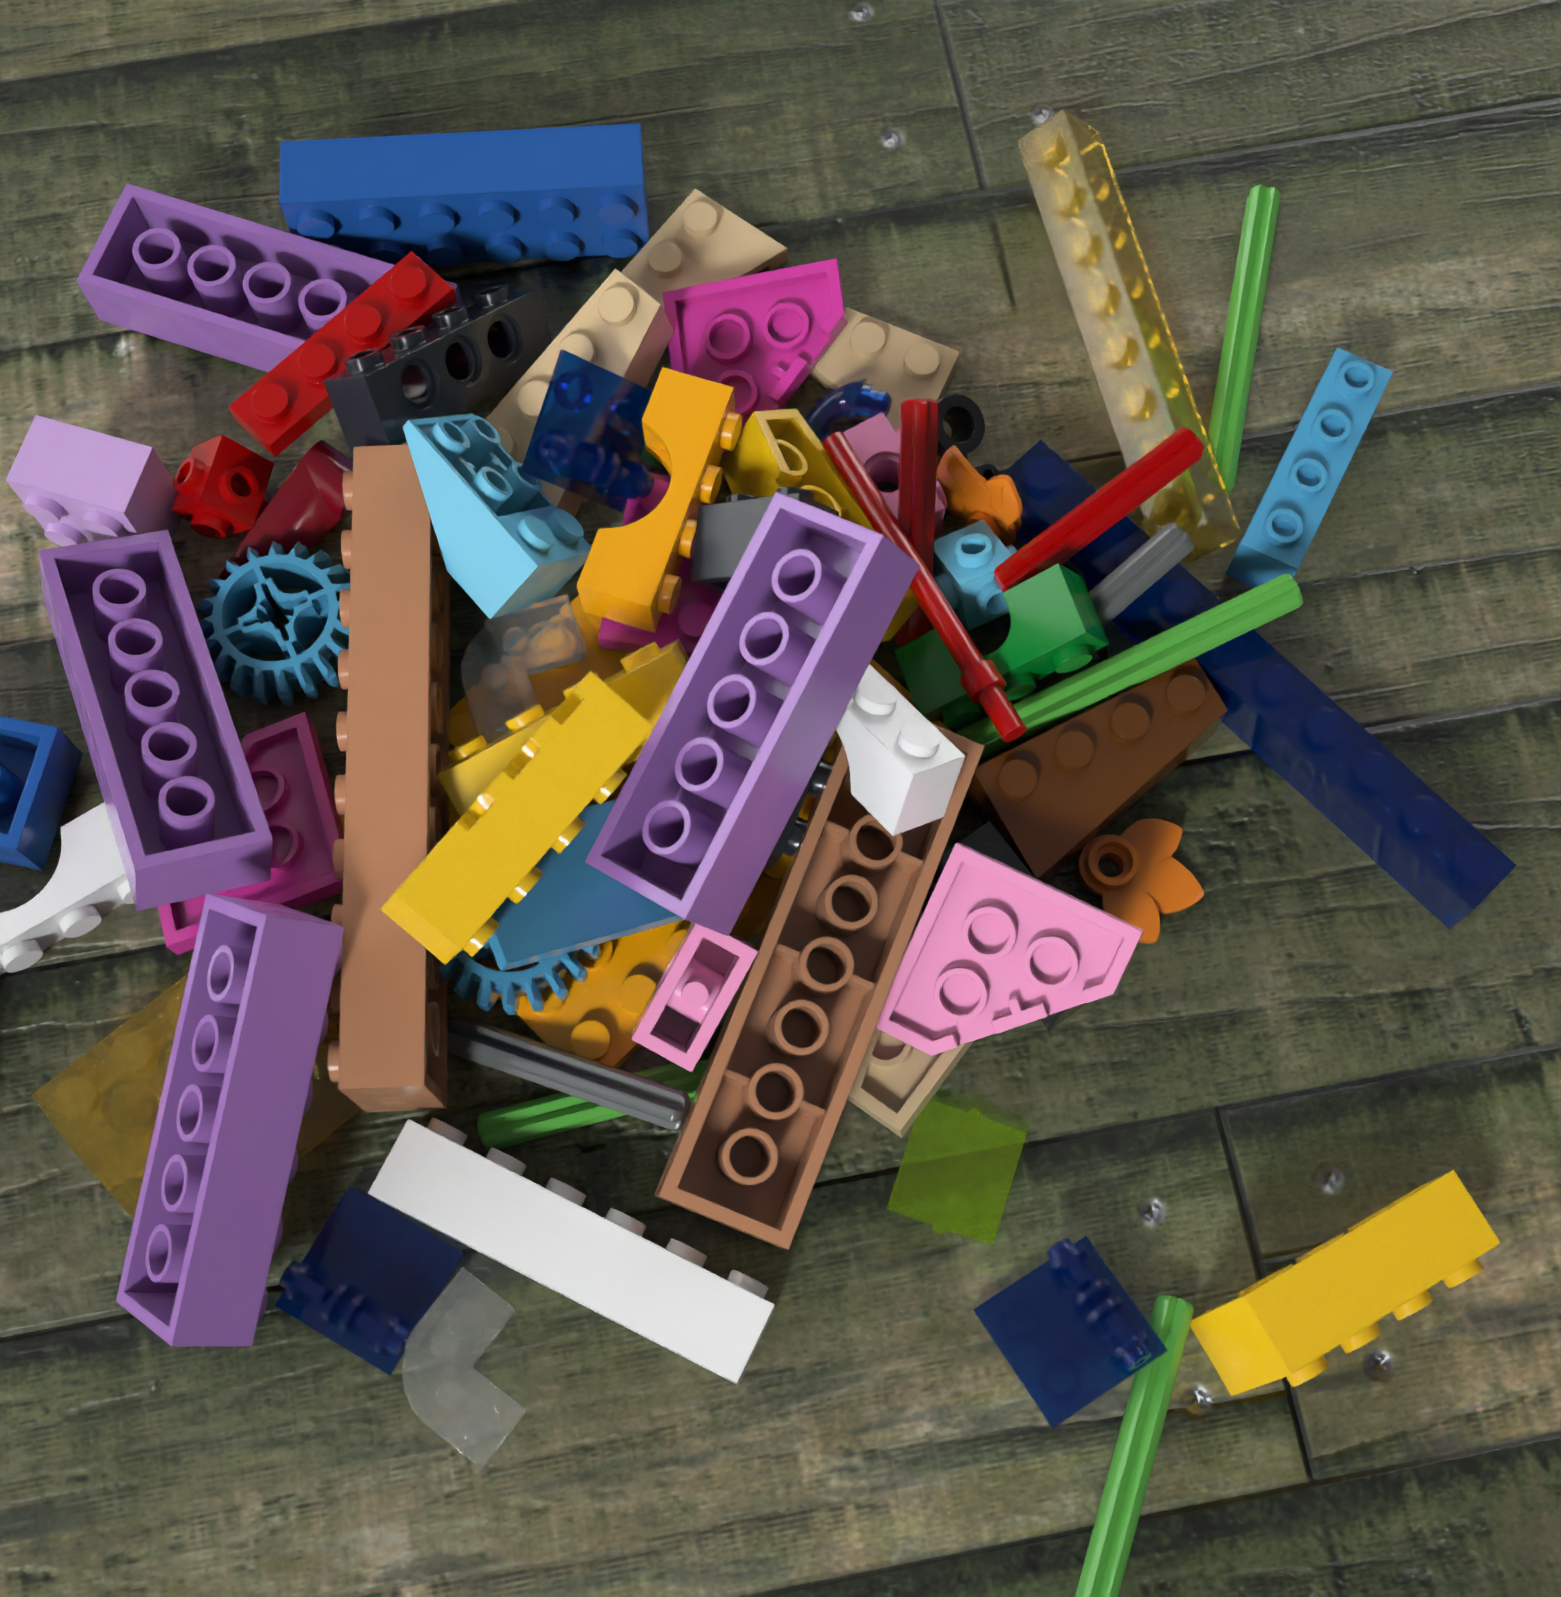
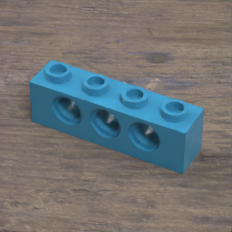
[1225,347,1393,588]

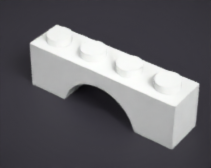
[836,664,965,836]
[0,802,134,975]

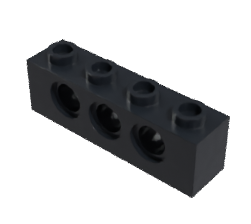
[323,284,553,452]

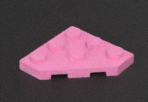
[875,843,1145,1056]

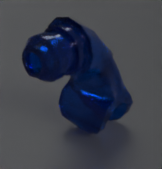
[804,378,893,443]

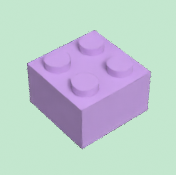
[6,415,182,547]

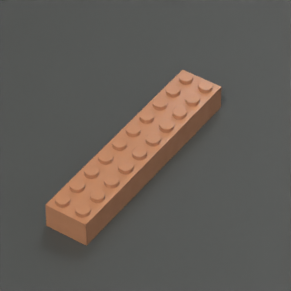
[328,445,451,1112]

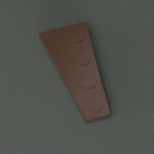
[966,658,1228,883]

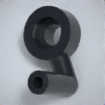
[937,394,999,480]

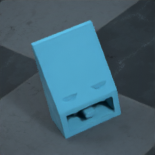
[403,413,591,619]

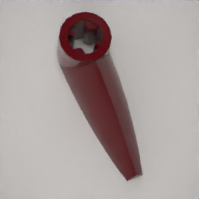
[219,440,353,580]

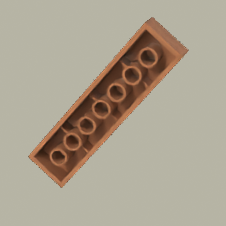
[654,723,985,1249]

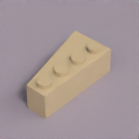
[485,268,674,518]

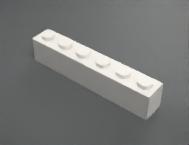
[368,1117,775,1385]

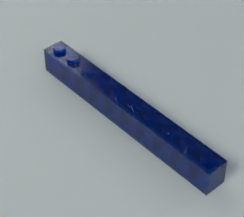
[1002,440,1517,929]

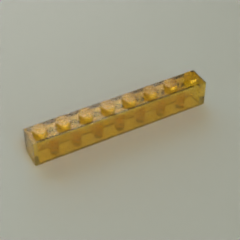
[1016,109,1243,564]

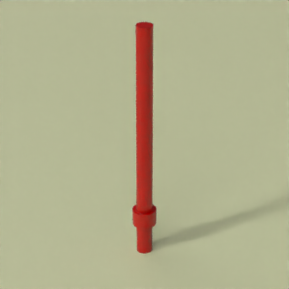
[822,432,1027,742]

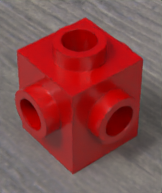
[171,435,275,539]

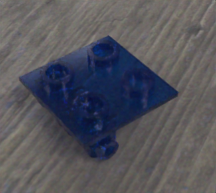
[520,350,654,512]
[275,1186,465,1376]
[973,1236,1168,1429]

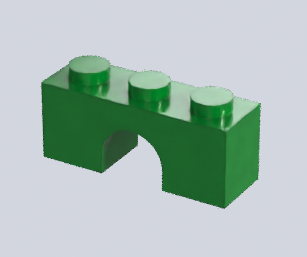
[894,563,1109,728]

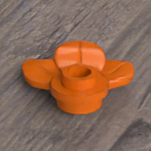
[936,445,1023,547]
[1078,818,1204,944]

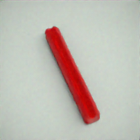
[894,398,939,646]
[994,427,1204,592]

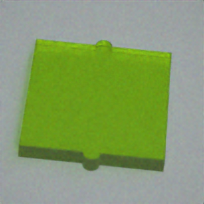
[886,1100,1027,1246]

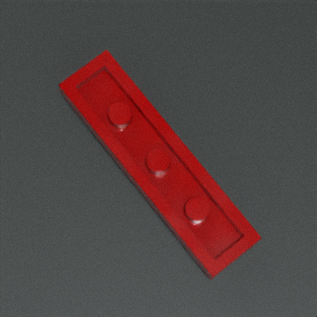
[228,251,457,457]

